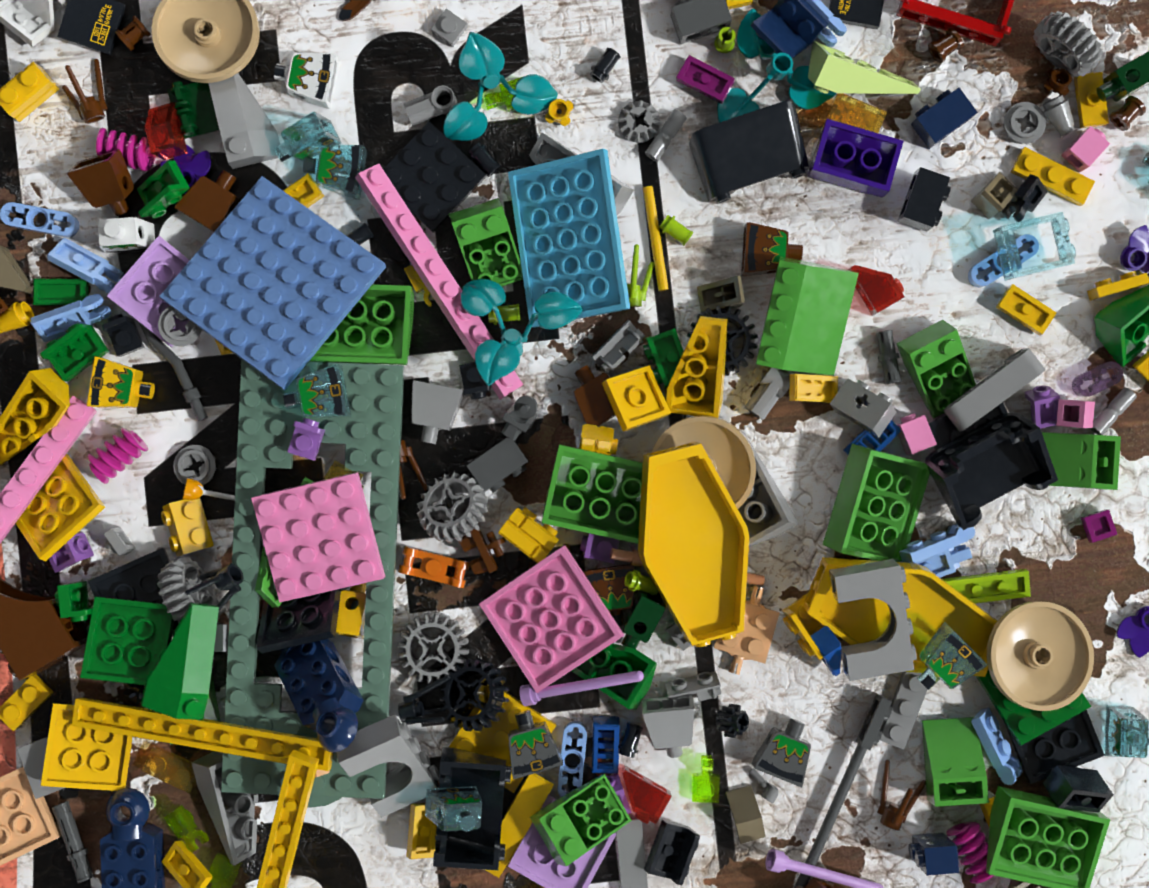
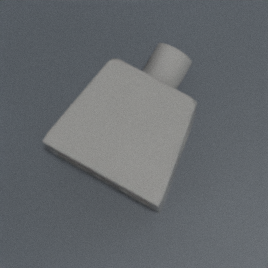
[412,380,464,444]
[642,694,694,758]

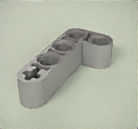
[943,348,1045,432]

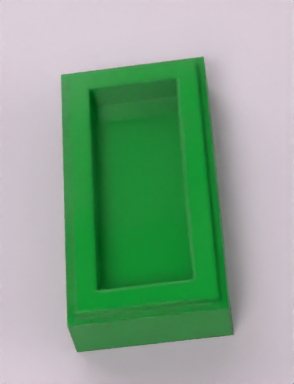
[33,279,89,306]

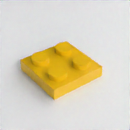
[602,365,671,432]

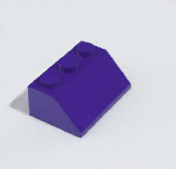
[807,119,904,198]

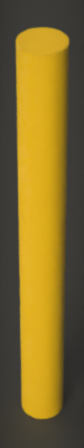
[643,186,669,291]

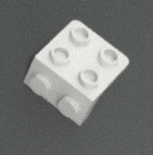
[0,0,55,47]

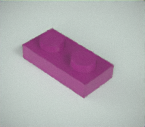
[676,55,735,104]

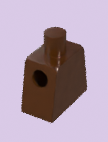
[67,149,134,216]
[174,170,239,232]
[573,365,616,427]

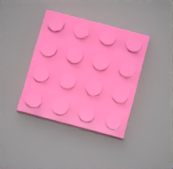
[251,472,386,603]
[479,546,624,693]

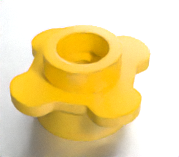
[545,98,574,126]

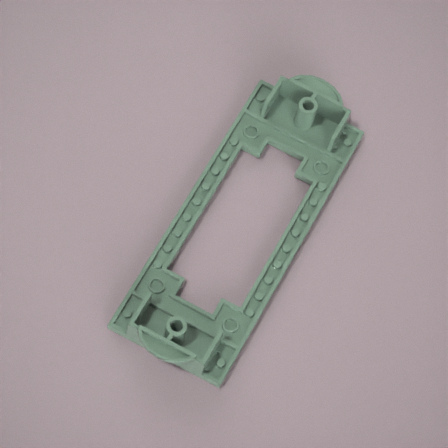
[221,359,404,808]

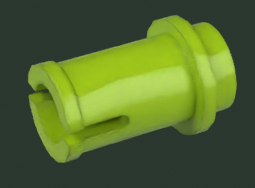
[714,27,736,53]
[659,215,694,246]
[488,304,520,325]
[624,570,658,595]

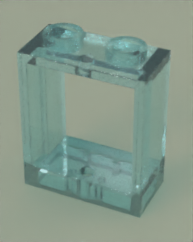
[993,211,1076,281]

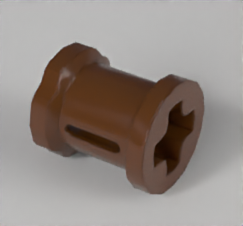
[115,16,151,51]
[928,28,964,63]
[1109,96,1146,131]

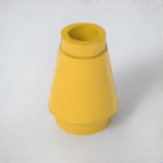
[0,301,34,334]

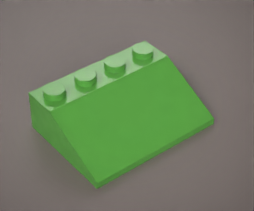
[756,256,859,376]
[309,285,414,365]
[542,444,643,544]
[822,444,930,562]
[986,786,1110,888]

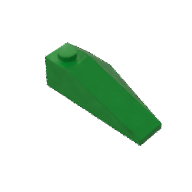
[1094,285,1149,367]
[141,603,219,720]
[571,643,657,710]

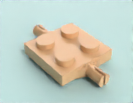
[714,585,780,675]

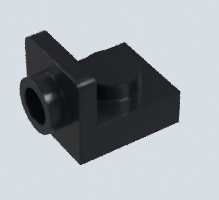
[101,314,145,357]
[459,362,491,400]

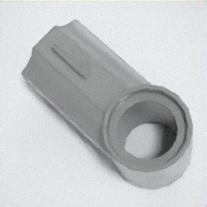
[403,85,458,126]
[744,367,790,420]

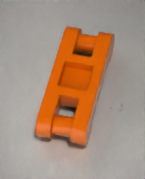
[398,546,470,588]

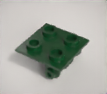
[167,81,219,140]

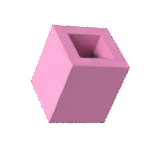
[1061,126,1110,172]
[1056,399,1095,428]
[897,413,937,455]

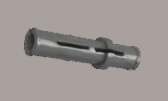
[52,801,94,883]

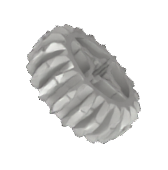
[1033,11,1103,77]
[417,472,488,543]
[157,557,218,623]
[397,612,469,684]

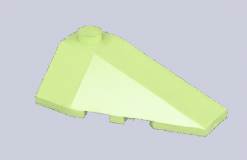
[808,41,921,94]

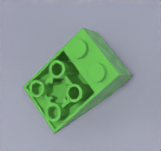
[449,198,523,287]
[896,319,976,419]
[1042,432,1121,490]
[922,717,989,807]
[530,774,632,867]

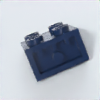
[751,0,829,59]

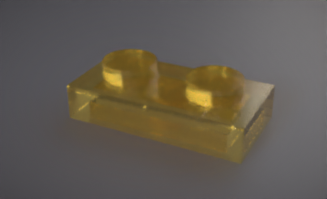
[142,745,196,793]

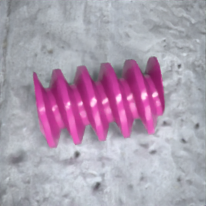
[96,127,157,172]
[87,427,148,484]
[946,822,994,884]

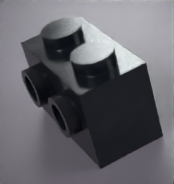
[897,167,951,232]
[1043,765,1114,813]

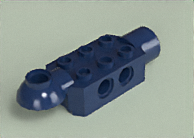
[274,639,364,753]
[100,788,165,888]

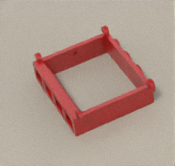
[896,0,1014,47]

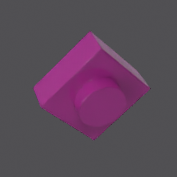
[1080,509,1117,543]

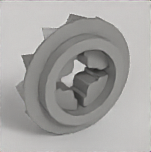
[618,100,660,143]
[1003,102,1046,145]
[158,306,202,347]
[173,445,217,485]

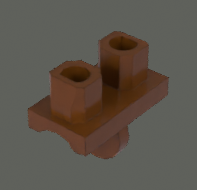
[459,525,506,575]

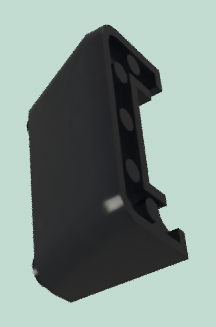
[689,100,809,204]
[925,412,1058,530]
[433,747,511,870]

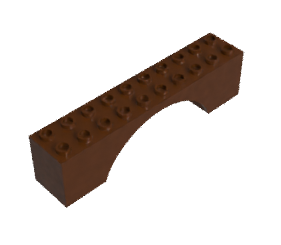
[0,577,88,681]

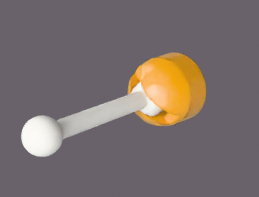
[183,478,235,501]

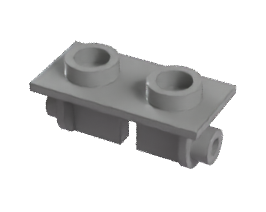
[591,319,645,373]
[664,671,721,701]

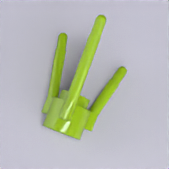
[627,244,654,307]

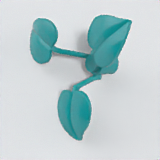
[717,9,836,122]
[443,32,558,141]
[461,279,583,386]

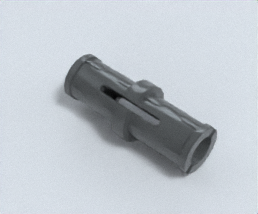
[875,330,902,385]

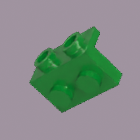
[137,160,190,218]
[40,323,109,382]
[643,328,684,389]
[55,581,93,622]

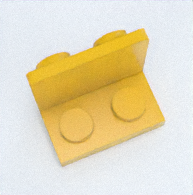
[782,593,839,660]

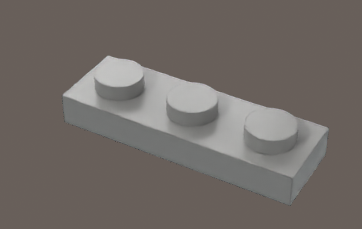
[880,672,933,750]

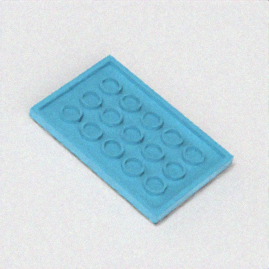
[508,149,630,328]

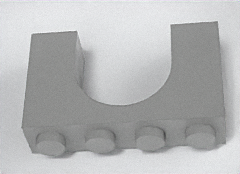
[829,559,917,681]
[337,714,440,818]

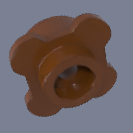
[1043,68,1073,96]

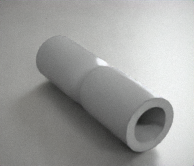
[645,109,687,162]
[1090,387,1137,435]

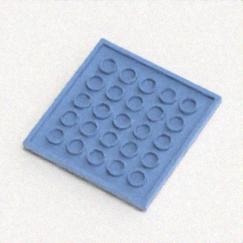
[159,176,386,391]

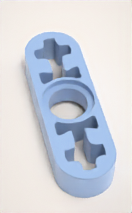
[0,202,79,238]
[968,234,1039,288]
[557,721,587,797]

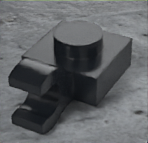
[1002,174,1048,223]

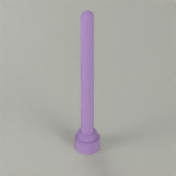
[520,671,644,706]
[765,849,883,888]

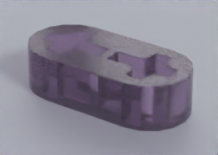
[1072,361,1123,397]

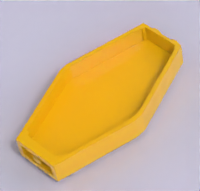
[638,442,749,647]
[803,557,998,677]

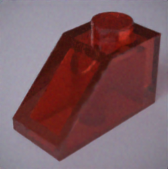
[145,102,188,160]
[848,265,905,316]
[622,765,672,824]

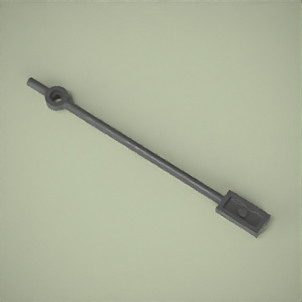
[794,694,892,888]

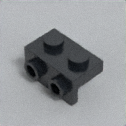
[644,819,700,886]

